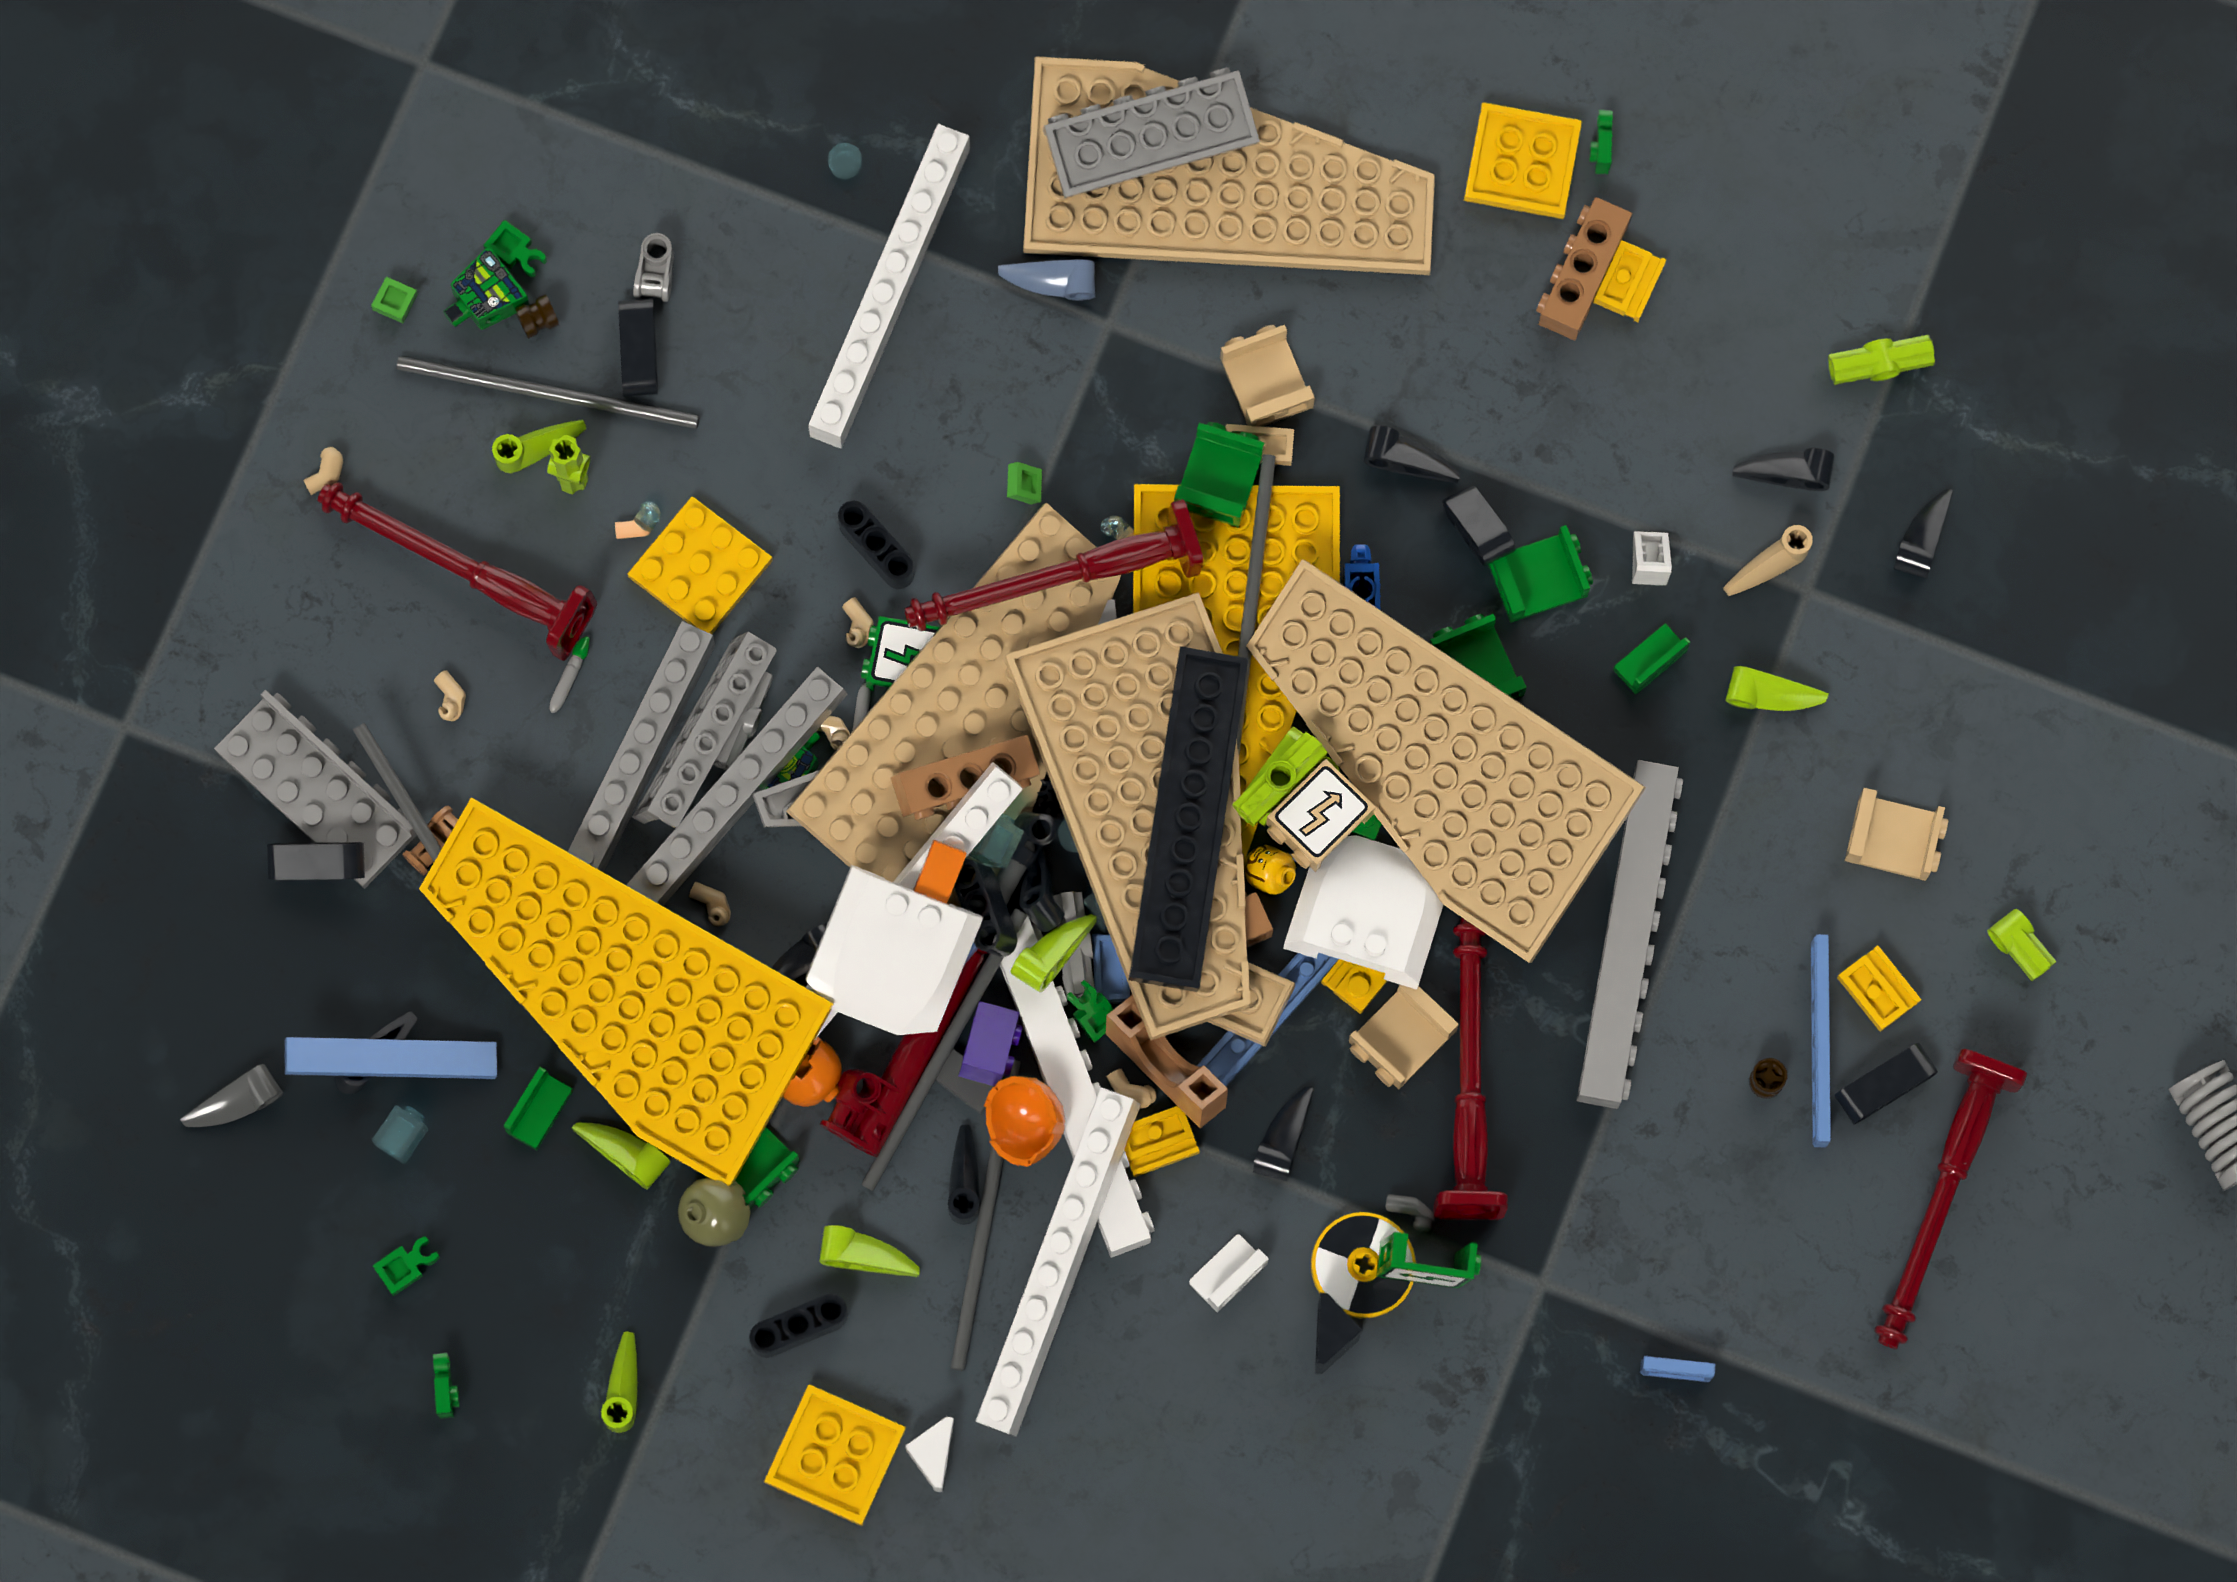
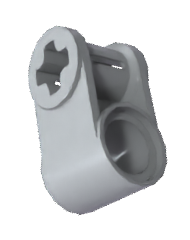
[634,233,674,302]

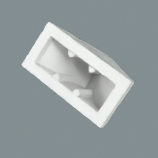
[1632,531,1672,585]
[905,1417,954,1492]

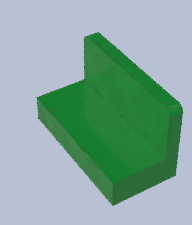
[1613,623,1691,695]
[504,1066,573,1151]

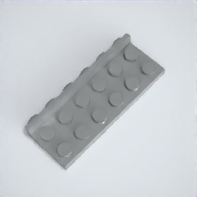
[1042,68,1260,199]
[632,632,776,828]
[214,690,417,889]

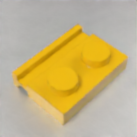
[1593,240,1667,322]
[1837,945,1921,1032]
[1321,959,1387,1014]
[1124,1106,1200,1178]

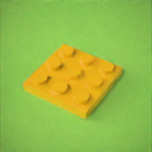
[1464,102,1582,219]
[628,496,773,634]
[764,1384,906,1526]

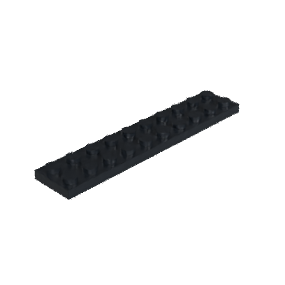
[1128,646,1249,992]

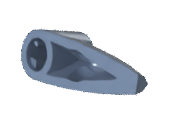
[998,260,1095,300]

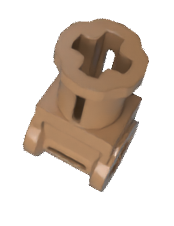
[402,805,458,876]

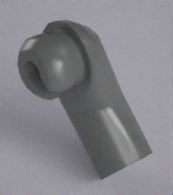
[1386,1194,1435,1232]

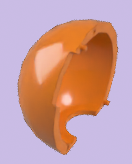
[984,1076,1066,1167]

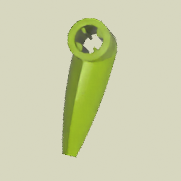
[492,420,587,473]
[1726,666,1829,711]
[1011,915,1097,993]
[572,1122,671,1190]
[819,1225,920,1277]
[601,1332,638,1433]

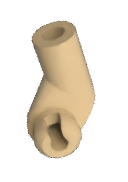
[303,447,343,495]
[842,597,873,648]
[434,670,466,721]
[817,716,850,750]
[689,882,731,926]
[1107,1069,1157,1108]

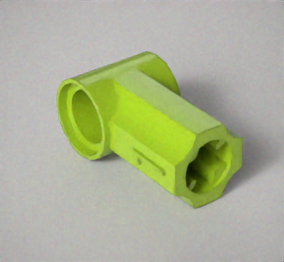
[1987,908,2056,981]

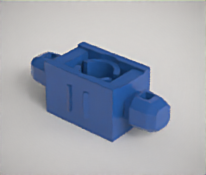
[1343,544,1381,609]

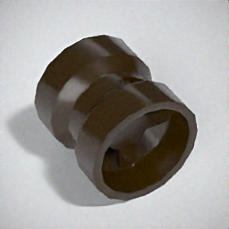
[515,294,559,339]
[1749,1058,1787,1099]

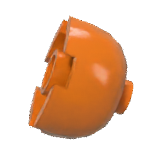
[783,1037,842,1107]

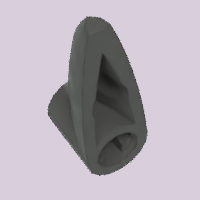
[180,1064,283,1127]

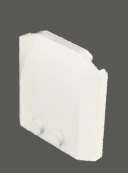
[1283,835,1444,990]
[805,865,983,1035]

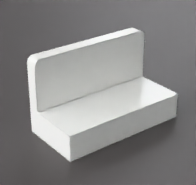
[1189,1235,1269,1312]

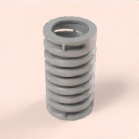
[2169,1060,2237,1191]

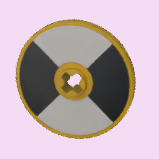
[1311,1212,1416,1318]

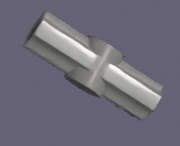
[713,671,773,770]
[1053,891,1095,1000]

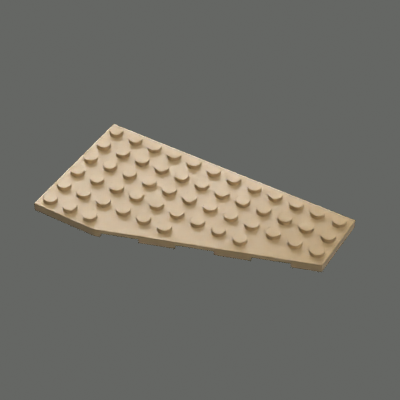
[1024,57,1435,275]
[786,503,1121,908]
[1246,559,1647,963]
[1004,592,1250,1041]

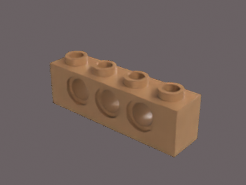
[1536,197,1632,341]
[891,735,1040,820]

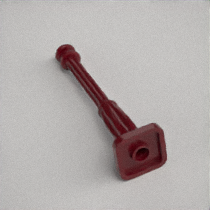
[318,482,597,661]
[904,499,1203,632]
[1434,918,1508,1220]
[1874,1049,2028,1349]

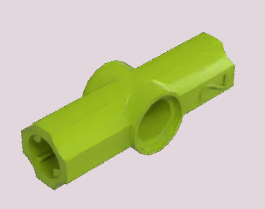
[1828,335,1935,385]
[547,435,591,494]
[1232,732,1327,827]

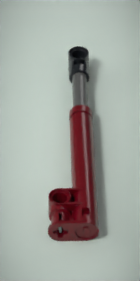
[819,812,1057,1157]

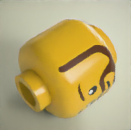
[1244,845,1296,895]

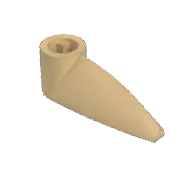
[1723,525,1812,596]

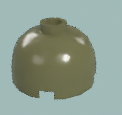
[678,1177,750,1247]

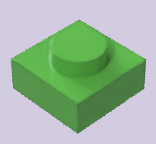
[371,277,418,323]
[1007,462,1042,505]

